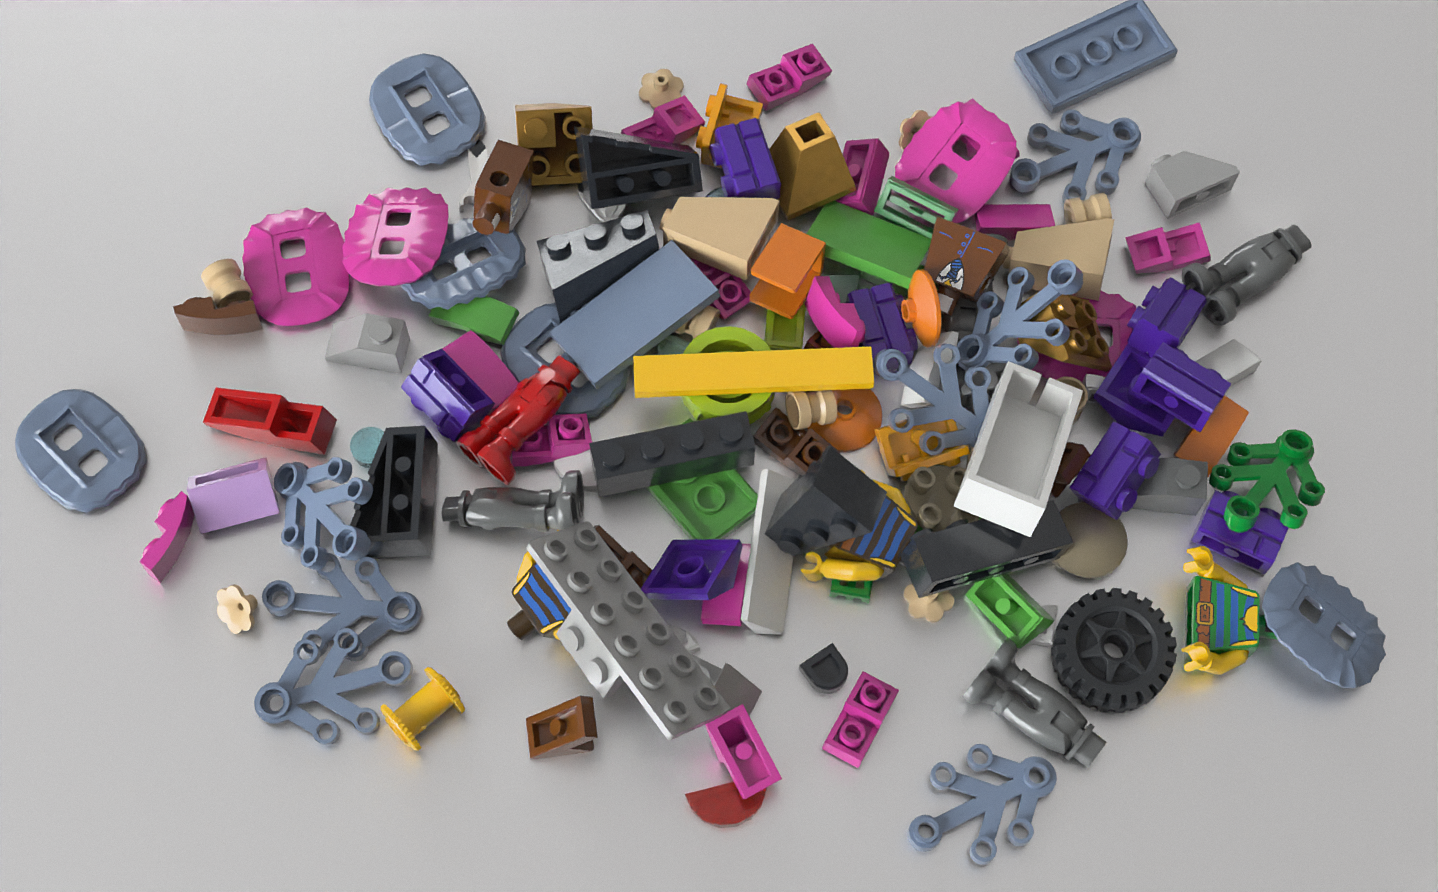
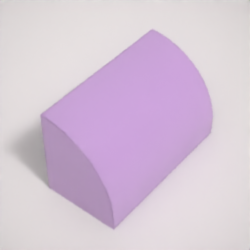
[187,457,279,534]

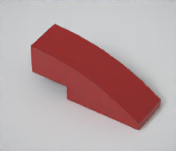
[203,387,337,455]

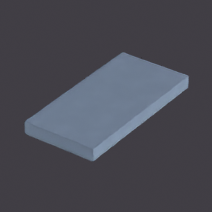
[1014,0,1178,115]
[550,240,720,390]

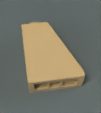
[659,197,779,281]
[1003,218,1115,301]

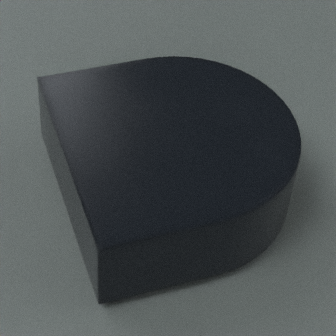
[799,643,848,694]

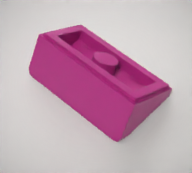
[834,138,889,215]
[975,204,1055,240]

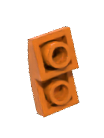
[1173,396,1249,477]

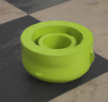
[681,326,775,425]

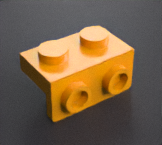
[696,83,763,169]
[874,419,970,481]

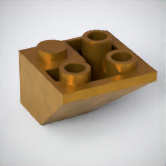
[515,103,593,186]
[769,112,856,221]
[1018,293,1112,372]

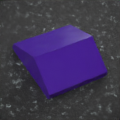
[1093,344,1175,437]
[641,539,743,600]

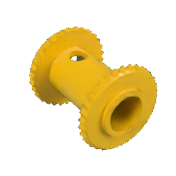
[380,667,465,751]

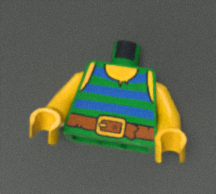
[1181,546,1278,675]

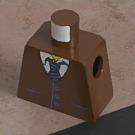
[472,139,534,235]
[924,217,1010,316]

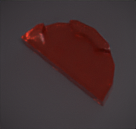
[685,782,767,828]

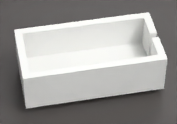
[954,361,1083,537]

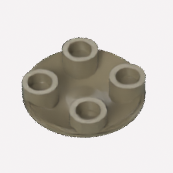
[904,464,979,532]
[1052,502,1128,578]

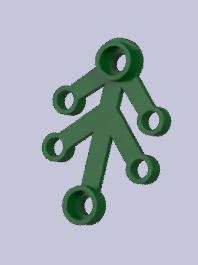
[1209,429,1325,533]

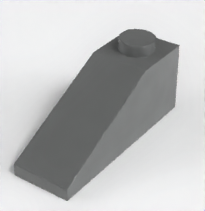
[1078,457,1208,516]

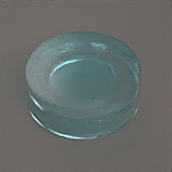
[350,427,384,468]

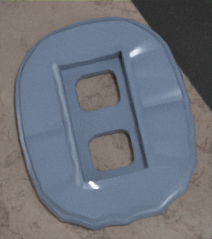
[369,53,486,166]
[401,218,526,310]
[500,303,631,418]
[15,389,146,513]
[1262,562,1386,688]

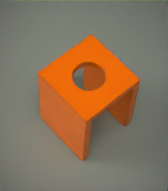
[749,223,826,319]

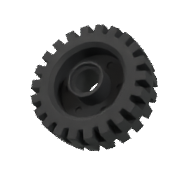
[1051,588,1177,713]

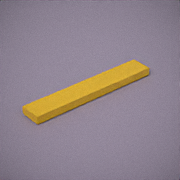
[633,347,874,398]

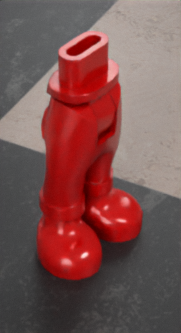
[456,356,580,486]

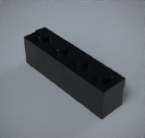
[589,411,756,497]
[900,500,1073,598]

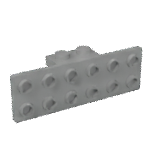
[526,521,730,740]

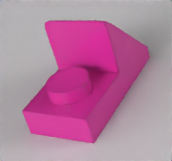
[705,704,782,799]

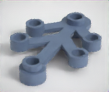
[1009,110,1141,203]
[956,259,1083,372]
[873,343,991,455]
[274,457,373,571]
[262,553,422,662]
[254,628,413,745]
[907,744,1057,865]

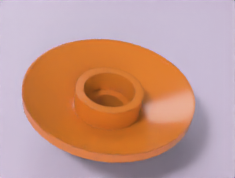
[901,269,941,348]
[807,389,883,452]

